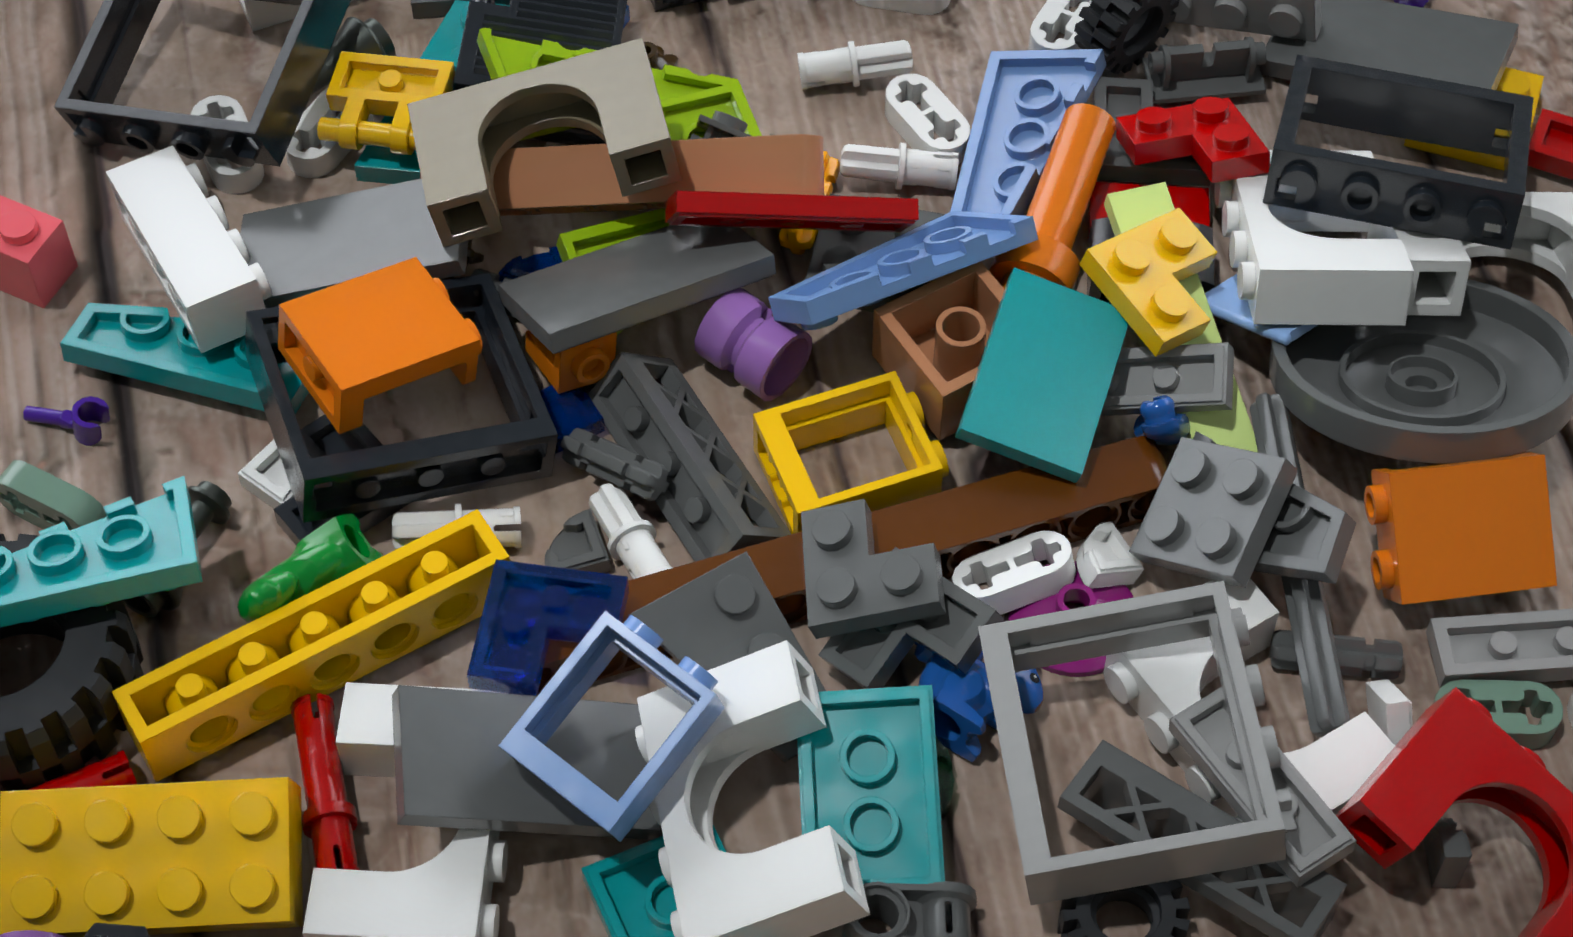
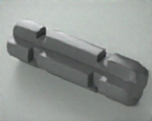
[560,428,670,501]
[1270,629,1403,680]

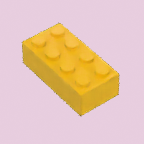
[0,777,303,937]

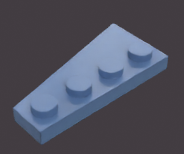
[950,49,1107,215]
[768,211,1038,330]

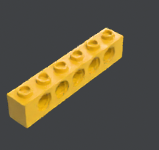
[112,509,516,782]

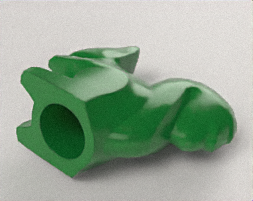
[237,514,382,623]

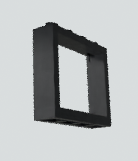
[54,0,351,167]
[1263,54,1533,250]
[246,273,558,523]

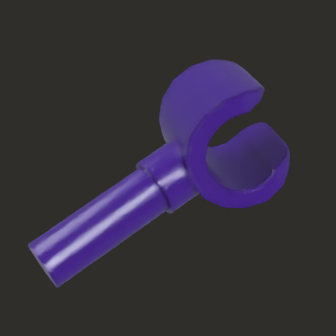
[23,396,110,446]

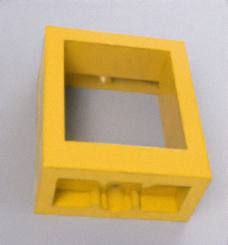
[753,371,949,534]

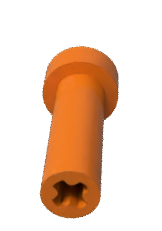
[989,103,1116,290]

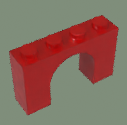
[1336,687,1573,937]

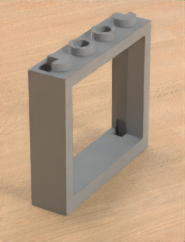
[978,581,1297,905]

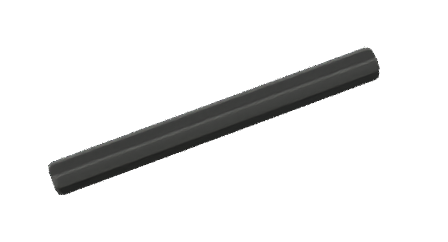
[1250,392,1350,737]

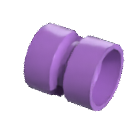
[694,288,812,401]

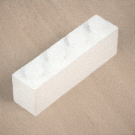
[106,145,272,353]

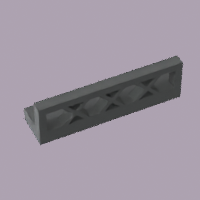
[586,352,791,561]
[1057,740,1347,937]

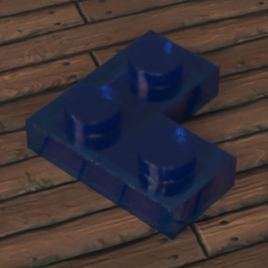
[467,559,629,696]

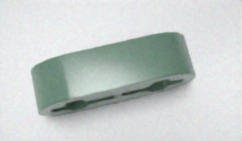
[0,460,106,530]
[1432,679,1563,750]

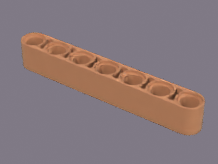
[420,134,824,216]

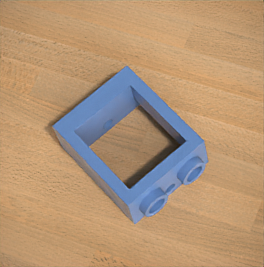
[498,611,725,842]

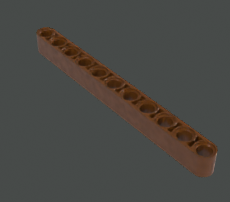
[488,436,1168,696]

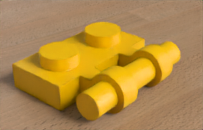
[317,51,456,155]

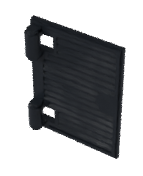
[453,0,627,145]

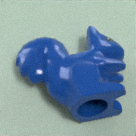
[914,642,1043,762]

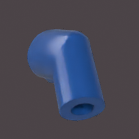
[1134,395,1190,446]

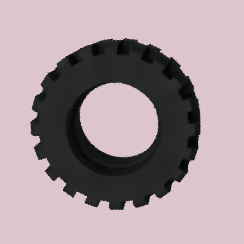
[0,534,144,791]

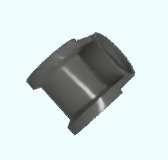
[842,881,977,937]

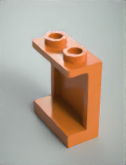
[278,257,482,434]
[1364,451,1557,605]

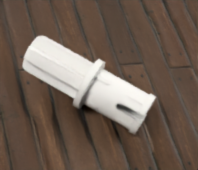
[797,40,913,90]
[840,142,959,190]
[589,483,673,579]
[392,504,521,549]

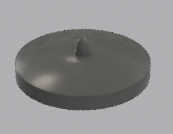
[1269,279,1573,464]

